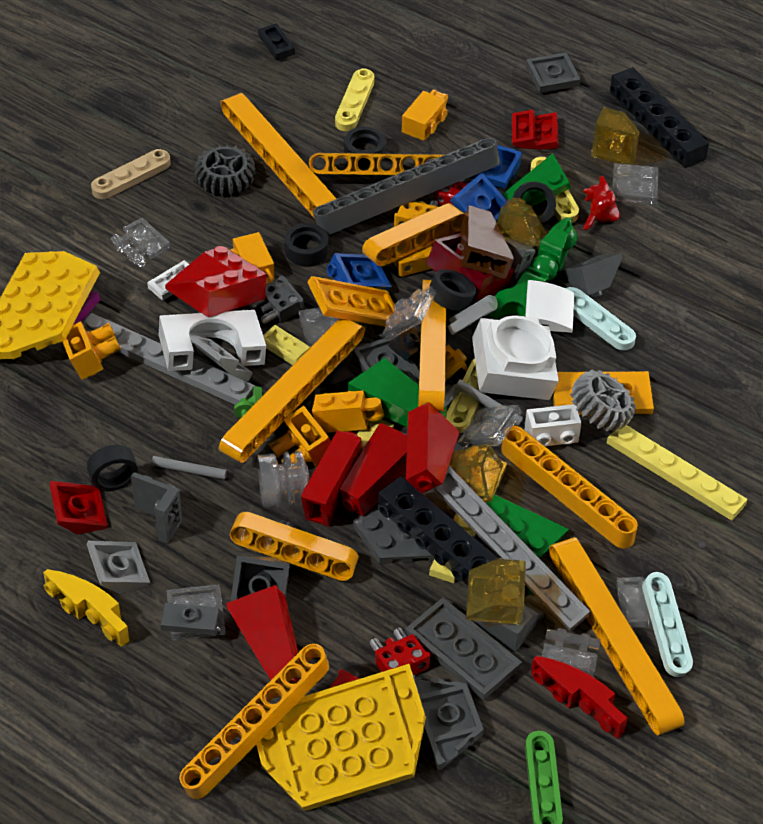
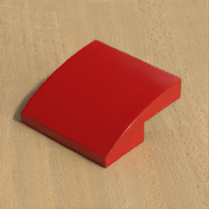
[512,110,559,150]

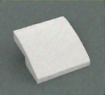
[525,280,574,333]

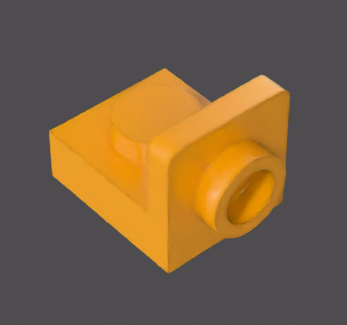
[445,344,468,381]

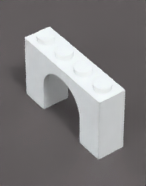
[159,310,266,371]

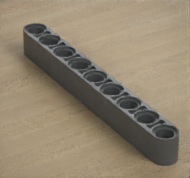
[313,138,500,235]

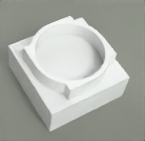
[472,316,558,400]

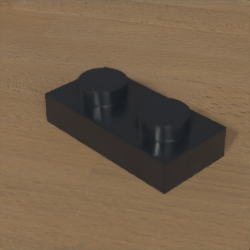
[258,23,295,60]

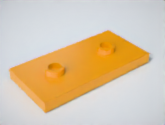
[307,276,404,329]
[553,371,654,415]

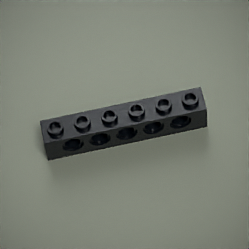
[610,67,709,168]
[378,476,513,604]

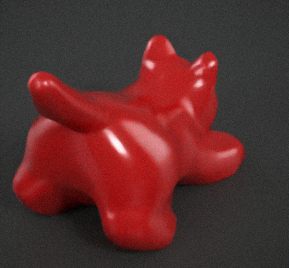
[582,176,620,231]

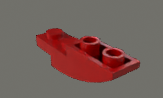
[531,656,628,739]

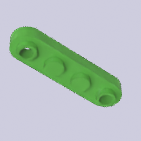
[525,731,563,824]

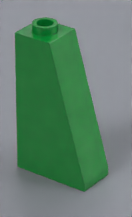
[348,358,447,428]

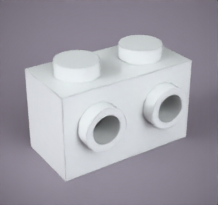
[524,404,581,447]

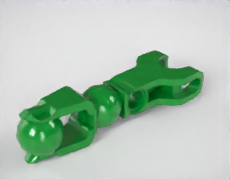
[489,217,578,320]

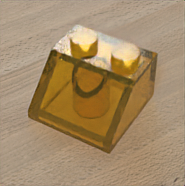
[591,107,640,168]
[497,198,547,247]
[444,443,503,510]
[466,558,526,624]

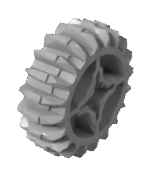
[570,370,636,432]

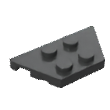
[353,503,434,564]
[413,675,484,770]

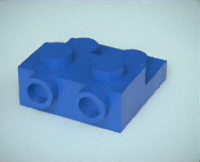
[469,145,522,189]
[450,173,512,225]
[327,253,392,293]

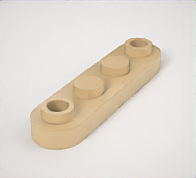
[91,149,170,199]

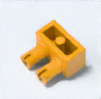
[63,321,122,380]
[269,406,331,474]

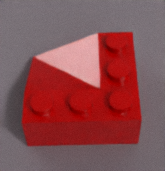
[165,246,267,318]

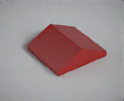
[49,481,107,535]

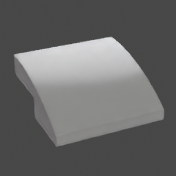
[447,295,498,335]
[191,336,252,381]

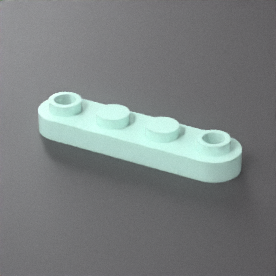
[565,287,636,350]
[642,572,693,677]

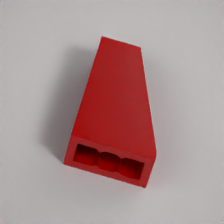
[406,402,459,494]
[339,423,407,516]
[301,430,363,527]
[226,585,301,684]

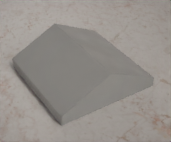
[86,541,150,594]

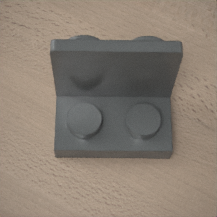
[131,473,183,544]

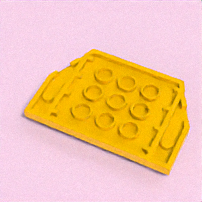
[0,251,100,359]
[251,664,426,811]

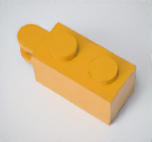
[401,90,448,141]
[230,232,274,285]
[312,390,385,433]

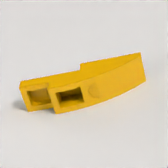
[43,569,129,647]

